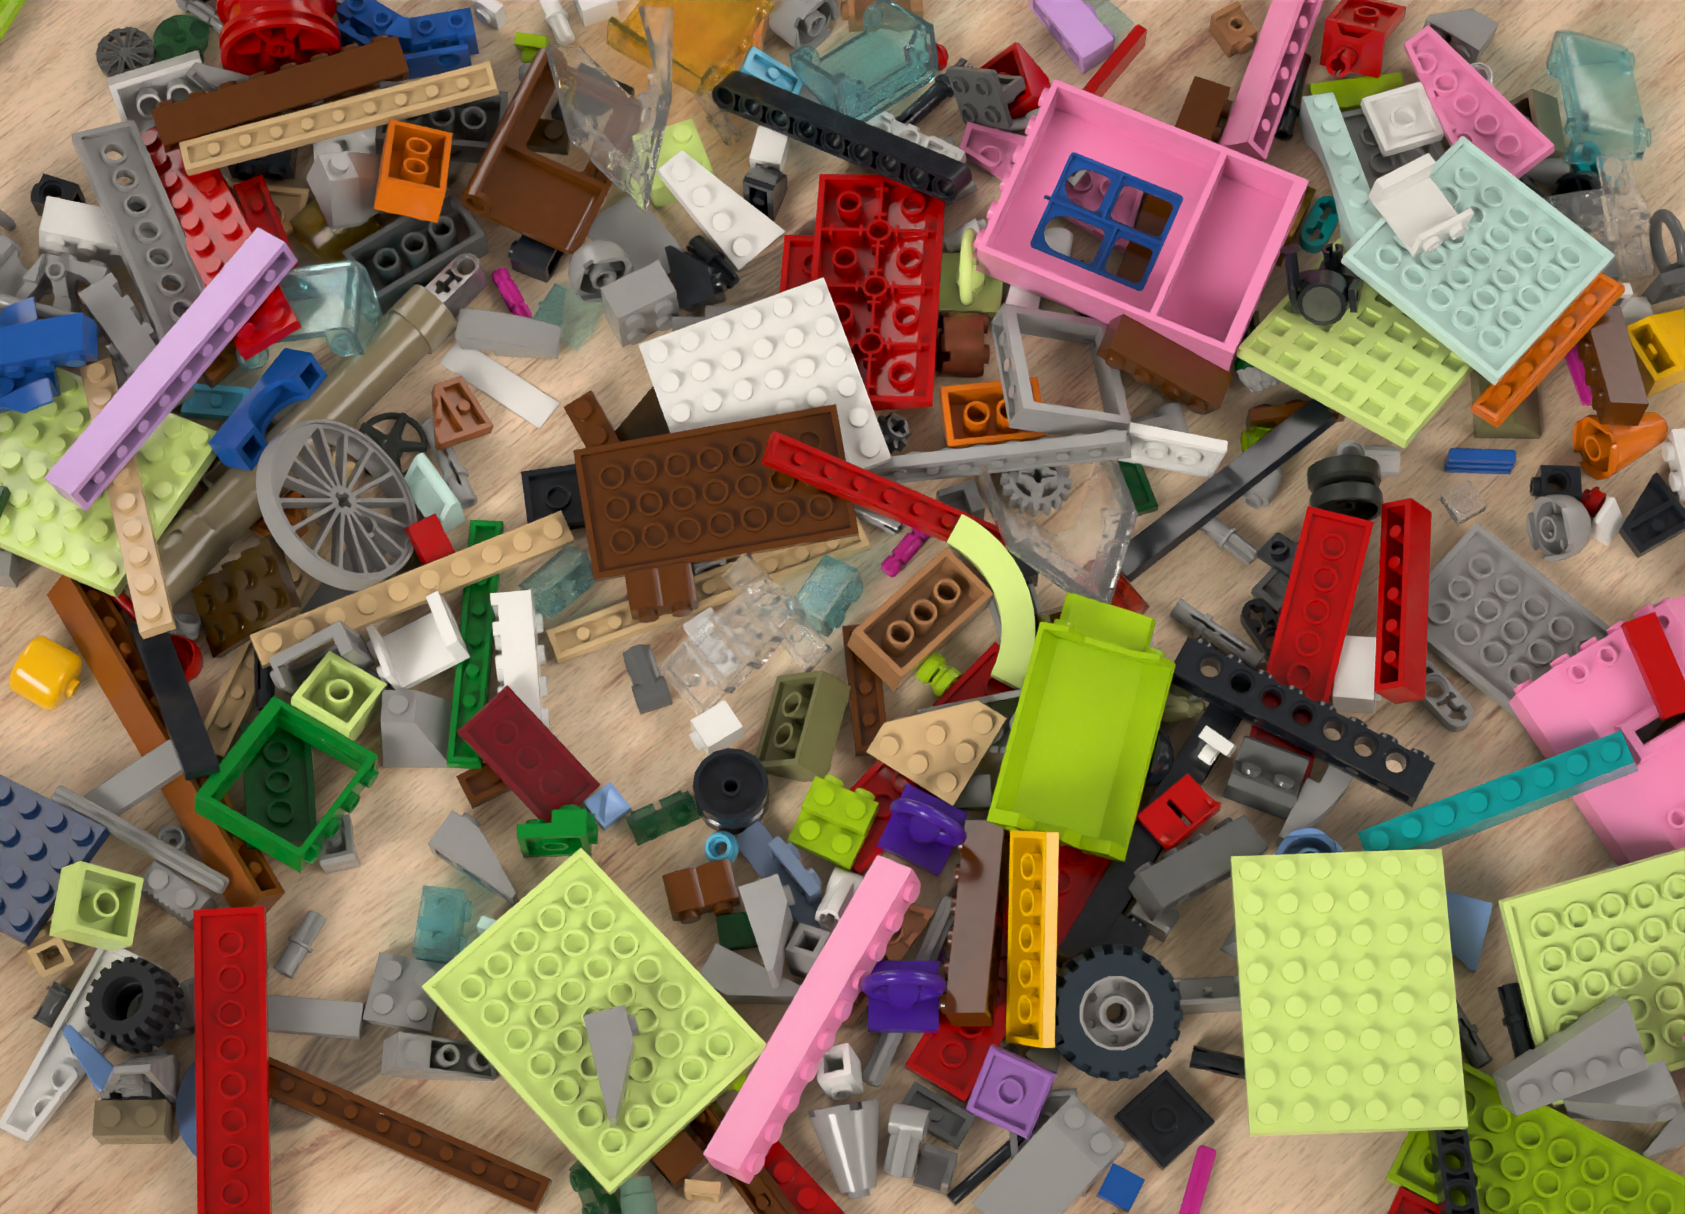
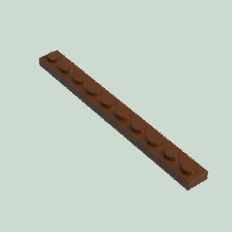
[269,1057,552,1214]

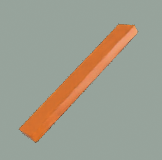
[1470,272,1625,428]

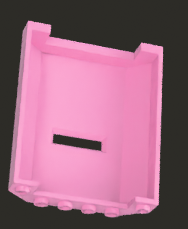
[1508,595,1685,866]

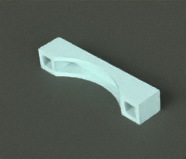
[1298,92,1381,253]

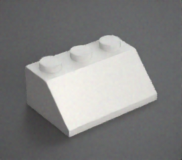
[108,50,208,134]

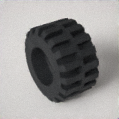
[85,956,185,1054]

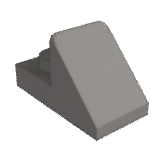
[317,814,360,874]

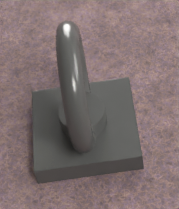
[1642,209,1685,305]

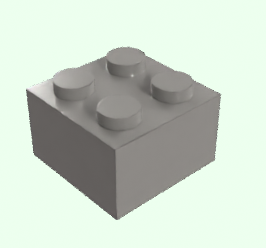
[600,260,679,347]

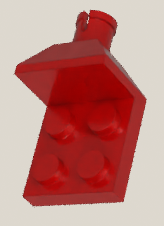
[1319,0,1406,78]

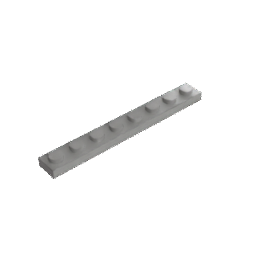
[868,429,1131,484]

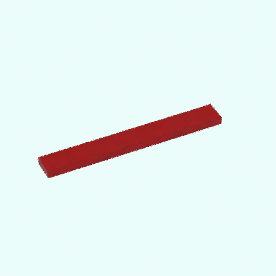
[761,431,1009,547]

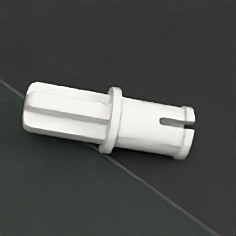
[538,0,575,47]

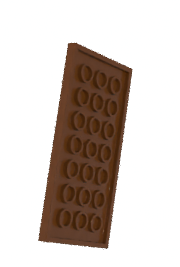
[573,404,859,582]

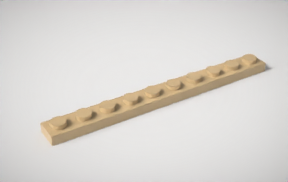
[179,61,499,176]
[79,357,176,639]
[204,455,365,760]
[250,511,574,668]
[546,516,870,664]

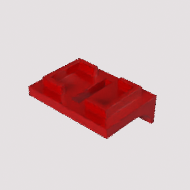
[1136,774,1221,851]

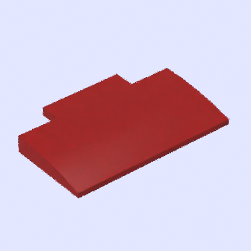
[779,174,946,411]

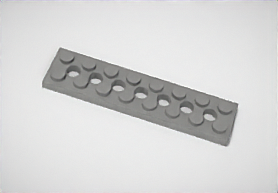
[72,119,206,342]

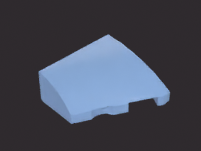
[1446,891,1493,973]

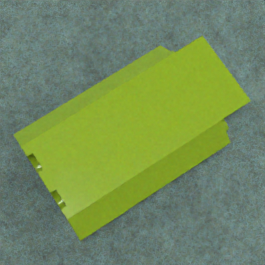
[987,592,1176,862]

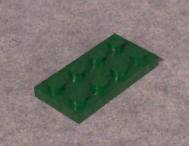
[240,722,317,849]

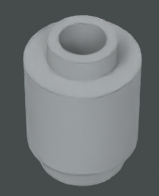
[1242,466,1284,509]

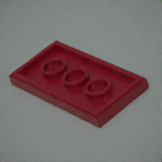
[457,685,601,823]

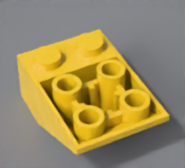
[1626,308,1685,398]

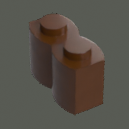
[625,563,699,623]
[662,859,740,924]

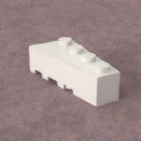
[38,196,168,266]
[490,590,550,728]

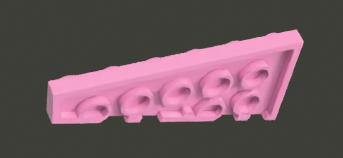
[1404,25,1555,179]
[959,122,1144,254]

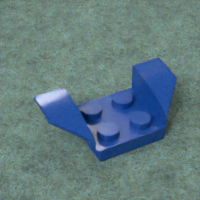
[0,297,61,414]

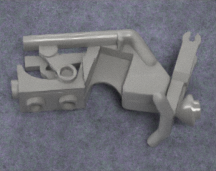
[0,209,117,320]

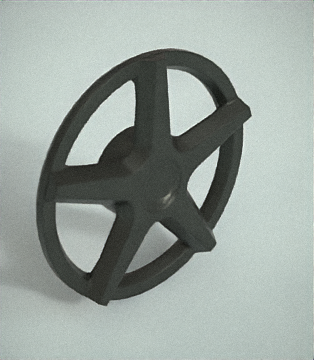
[356,412,427,477]

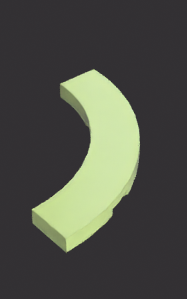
[946,514,1035,690]

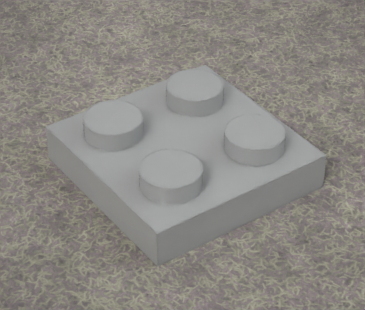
[363,952,445,1035]

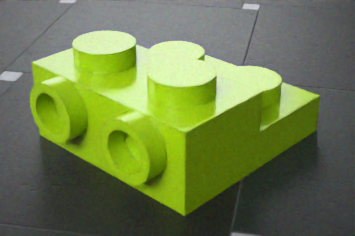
[787,775,879,871]

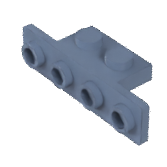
[735,821,832,934]

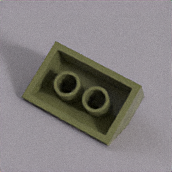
[1470,369,1541,439]
[755,670,851,782]

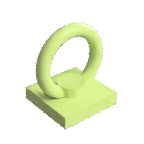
[939,228,1004,318]

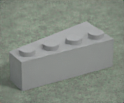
[1493,994,1649,1116]

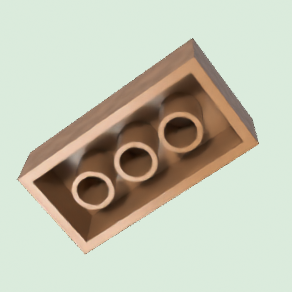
[847,547,994,692]

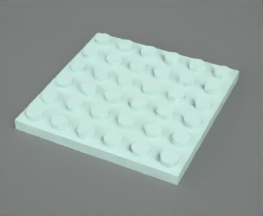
[1341,136,1615,385]

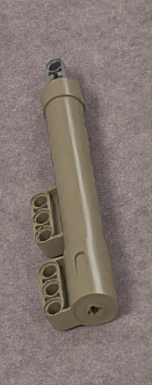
[123,253,487,608]

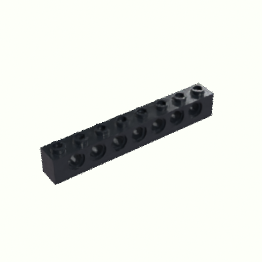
[1171,637,1435,807]

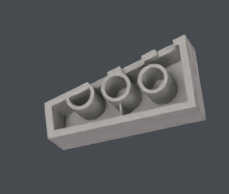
[78,272,196,410]

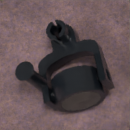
[1280,243,1364,326]

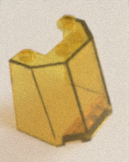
[606,0,775,97]

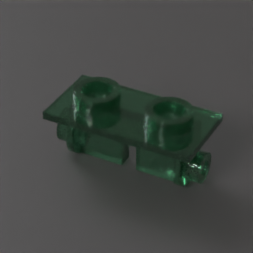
[625,790,700,846]
[569,1160,622,1214]

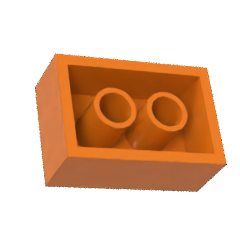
[374,119,453,223]
[939,377,1047,449]

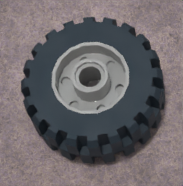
[1055,943,1183,1081]

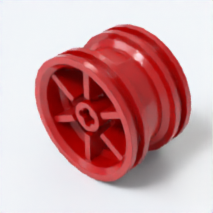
[216,0,342,76]

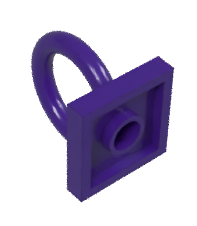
[876,784,968,877]
[861,961,946,1033]

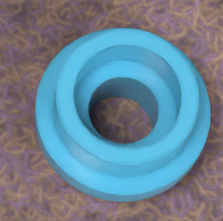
[705,831,739,863]

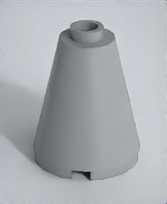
[808,1098,880,1199]

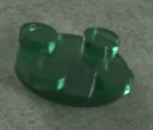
[153,15,210,63]

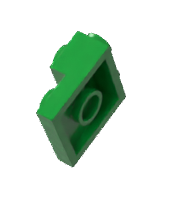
[517,805,598,858]

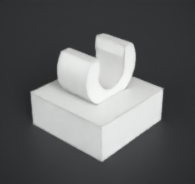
[1198,725,1238,765]

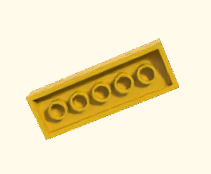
[1006,830,1059,1048]

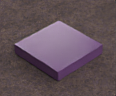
[965,1044,1058,1140]

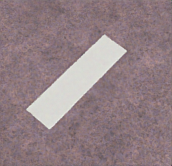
[440,342,560,429]

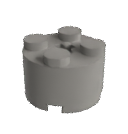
[768,0,839,52]

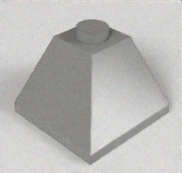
[381,690,452,768]

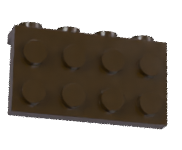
[191,534,302,658]

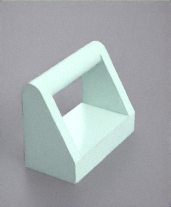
[404,453,466,533]

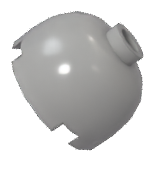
[568,239,634,302]
[1526,494,1591,562]

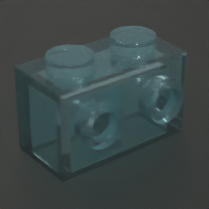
[518,544,596,619]
[789,554,863,638]
[412,885,473,965]

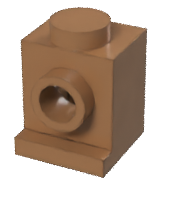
[1209,1,1258,58]

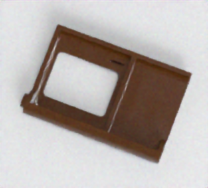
[461,49,651,254]

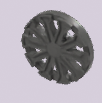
[96,27,156,77]

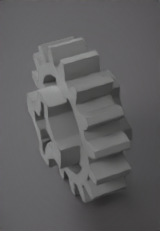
[1000,466,1072,517]

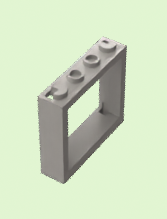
[990,304,1131,436]

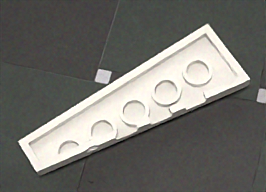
[0,948,165,1144]

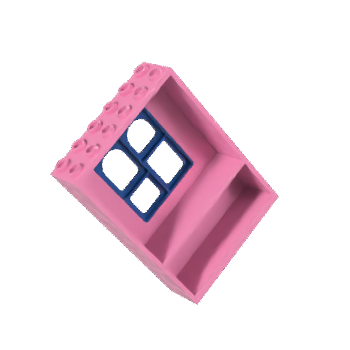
[973,79,1309,372]

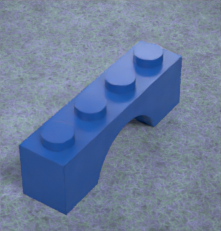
[208,348,327,471]

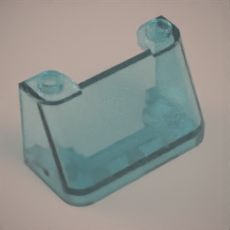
[789,0,938,123]
[1546,30,1651,164]
[236,260,383,371]

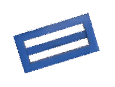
[1444,448,1516,475]

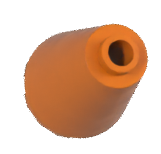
[1572,412,1668,480]

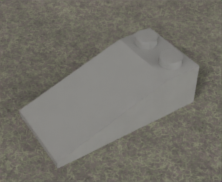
[972,1094,1126,1214]

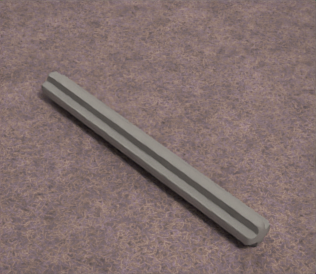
[51,785,229,894]
[862,896,954,1087]

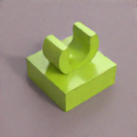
[514,32,551,64]

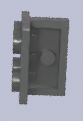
[946,66,1026,129]
[1223,736,1309,819]

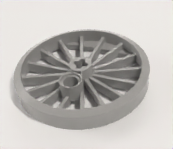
[256,419,418,591]

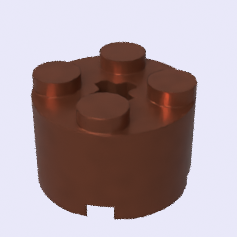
[935,312,990,378]

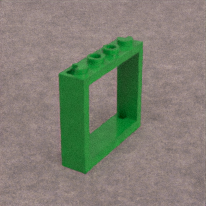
[195,695,379,873]

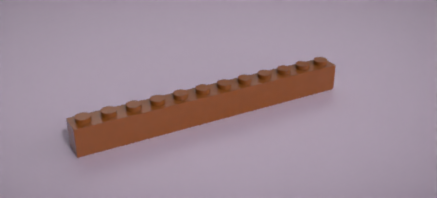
[47,574,285,914]

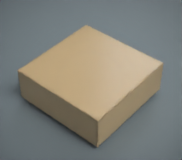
[684,1179,722,1203]

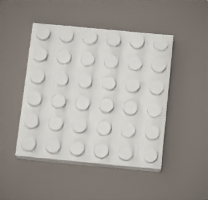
[638,277,892,470]

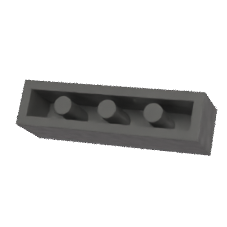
[1128,814,1268,922]

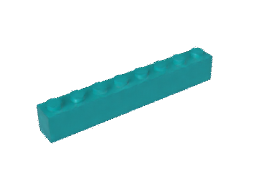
[1357,731,1638,851]

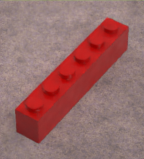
[1374,498,1432,704]

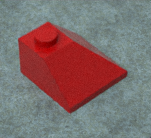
[980,42,1051,128]

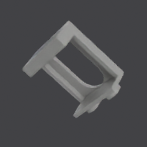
[269,620,376,697]

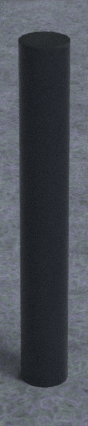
[946,1135,1026,1206]

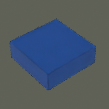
[1096,1163,1145,1213]

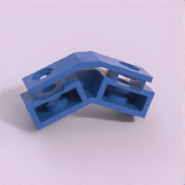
[336,0,479,79]

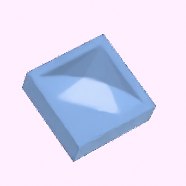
[583,782,632,831]

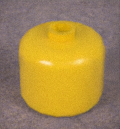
[9,635,83,711]

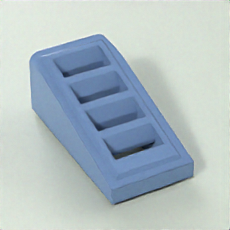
[62,1024,114,1095]

